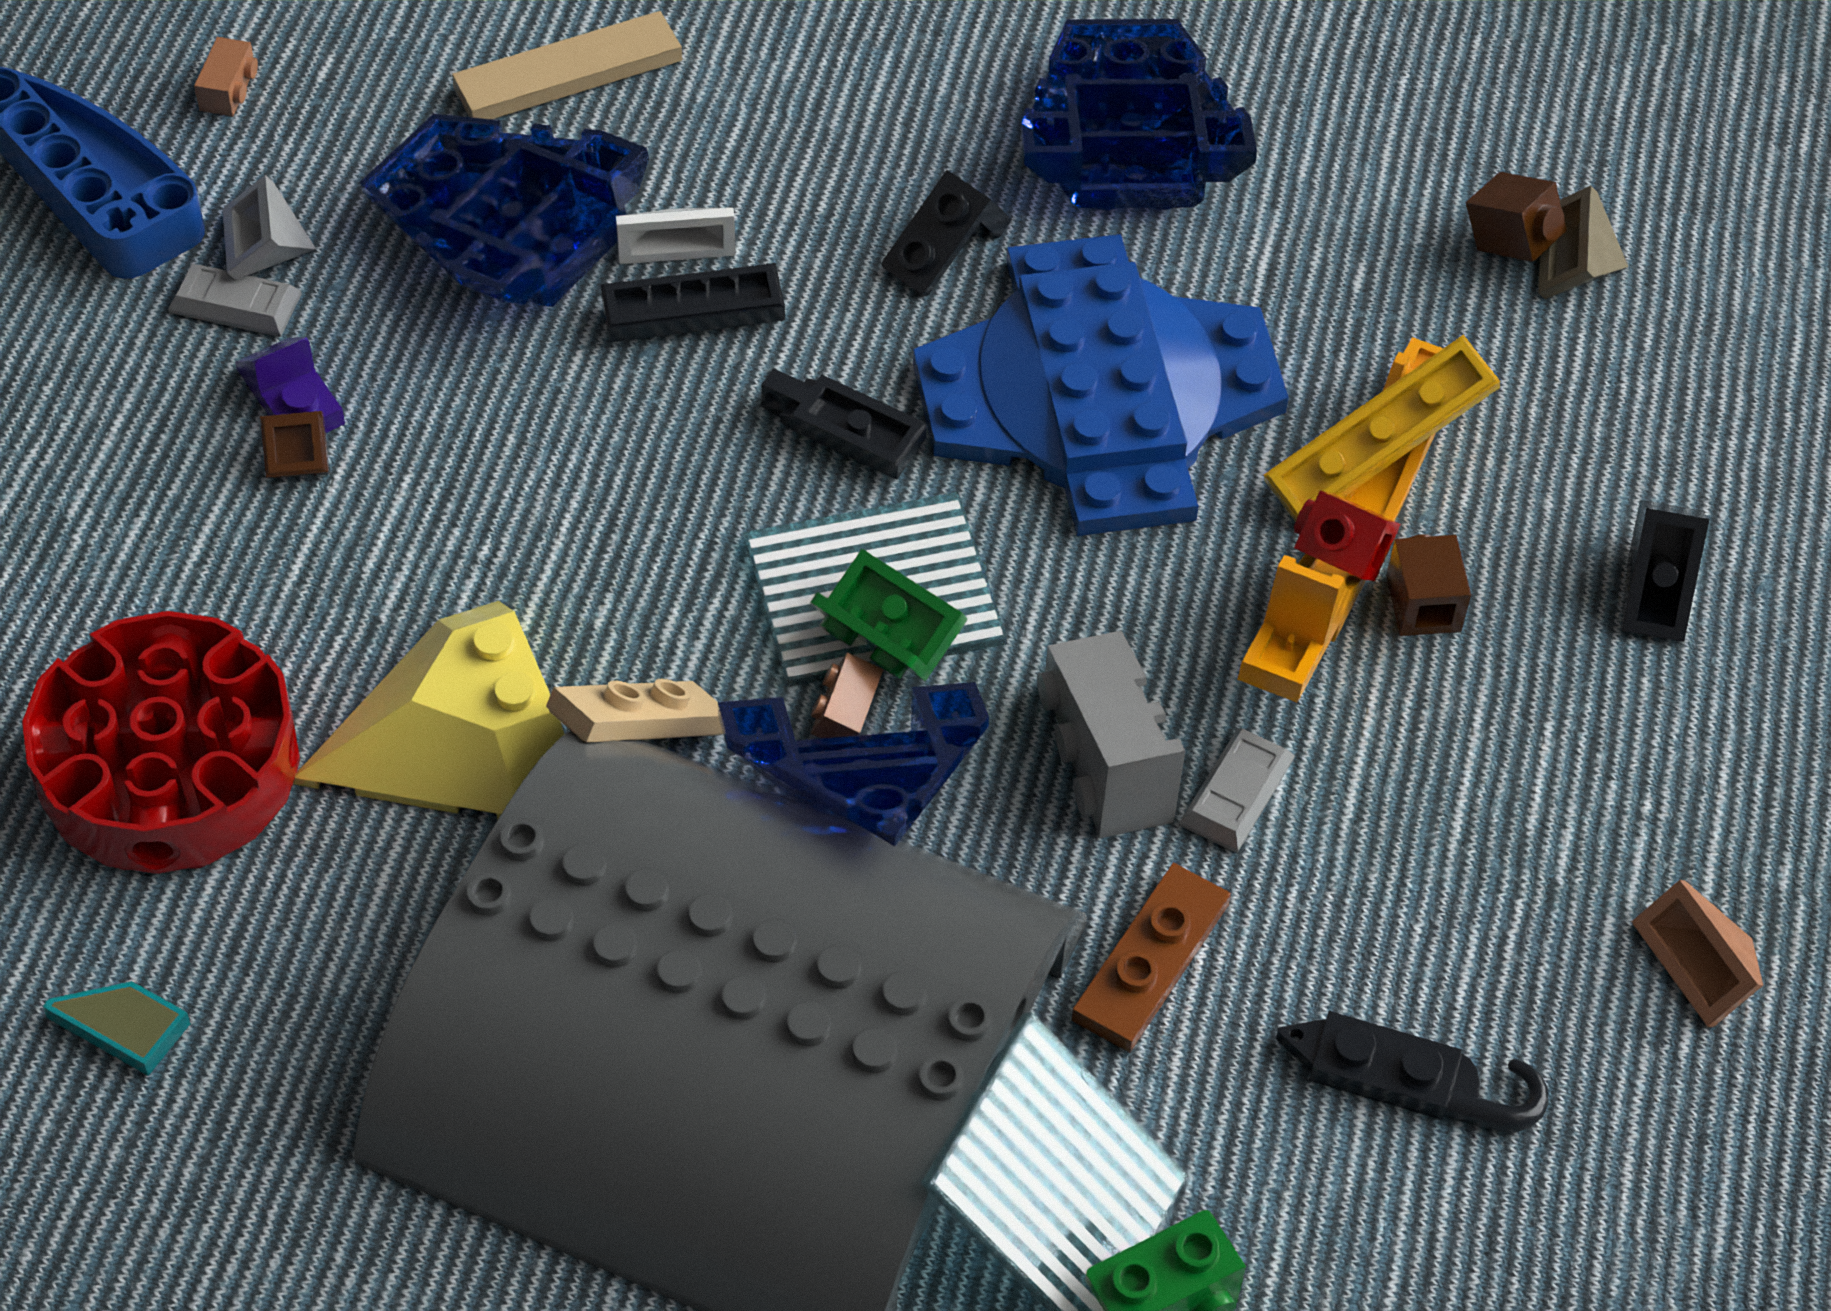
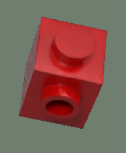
[1294,490,1401,581]

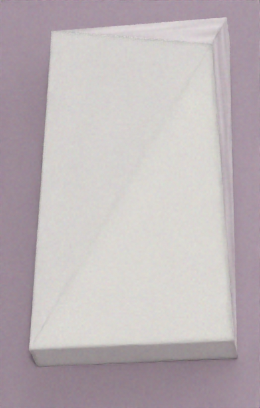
[616,208,735,264]

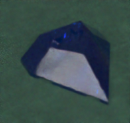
[718,682,989,847]

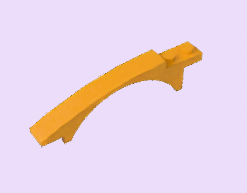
[1237,337,1443,703]

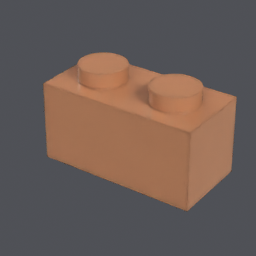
[194,37,258,117]
[811,652,883,751]

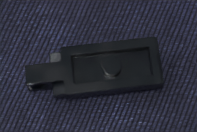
[760,368,927,480]

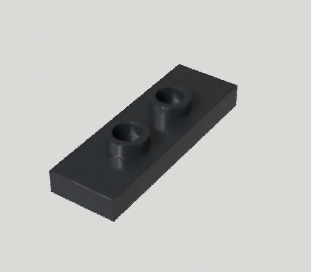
[600,263,785,343]

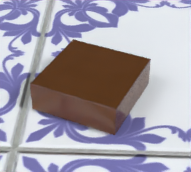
[260,411,330,479]

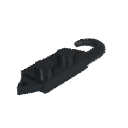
[1276,1011,1549,1133]

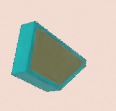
[42,981,191,1076]

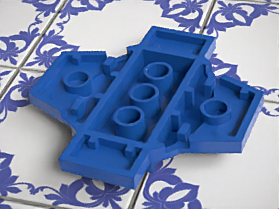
[913,234,1289,536]

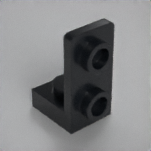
[882,170,1012,296]

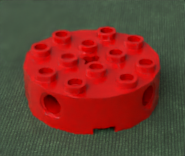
[22,611,300,874]

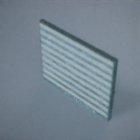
[743,492,1007,688]
[921,1012,1188,1311]

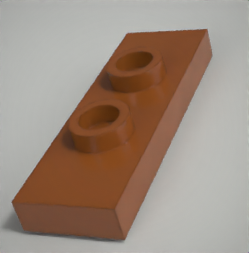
[1071,862,1231,1053]

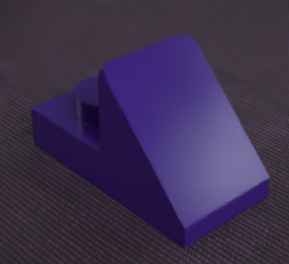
[235,337,345,433]

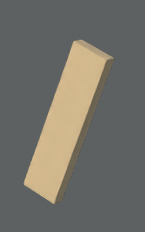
[452,11,682,125]

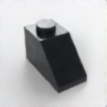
[1621,500,1710,642]

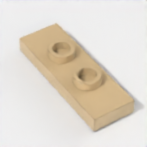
[546,679,733,743]

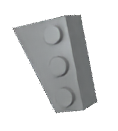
[1037,630,1185,839]

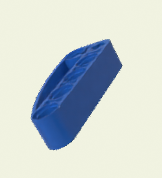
[0,67,205,279]

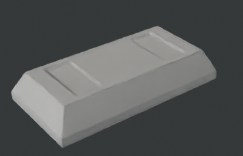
[168,263,302,337]
[1179,728,1295,853]

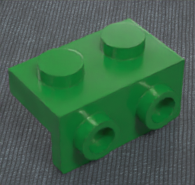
[810,549,968,682]
[1085,1210,1246,1311]

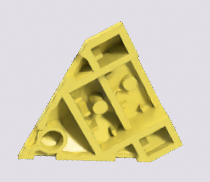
[293,601,565,820]

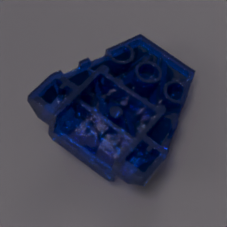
[1021,19,1257,210]
[360,114,649,307]

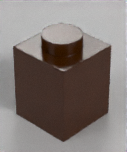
[1465,172,1567,262]
[1386,534,1471,636]

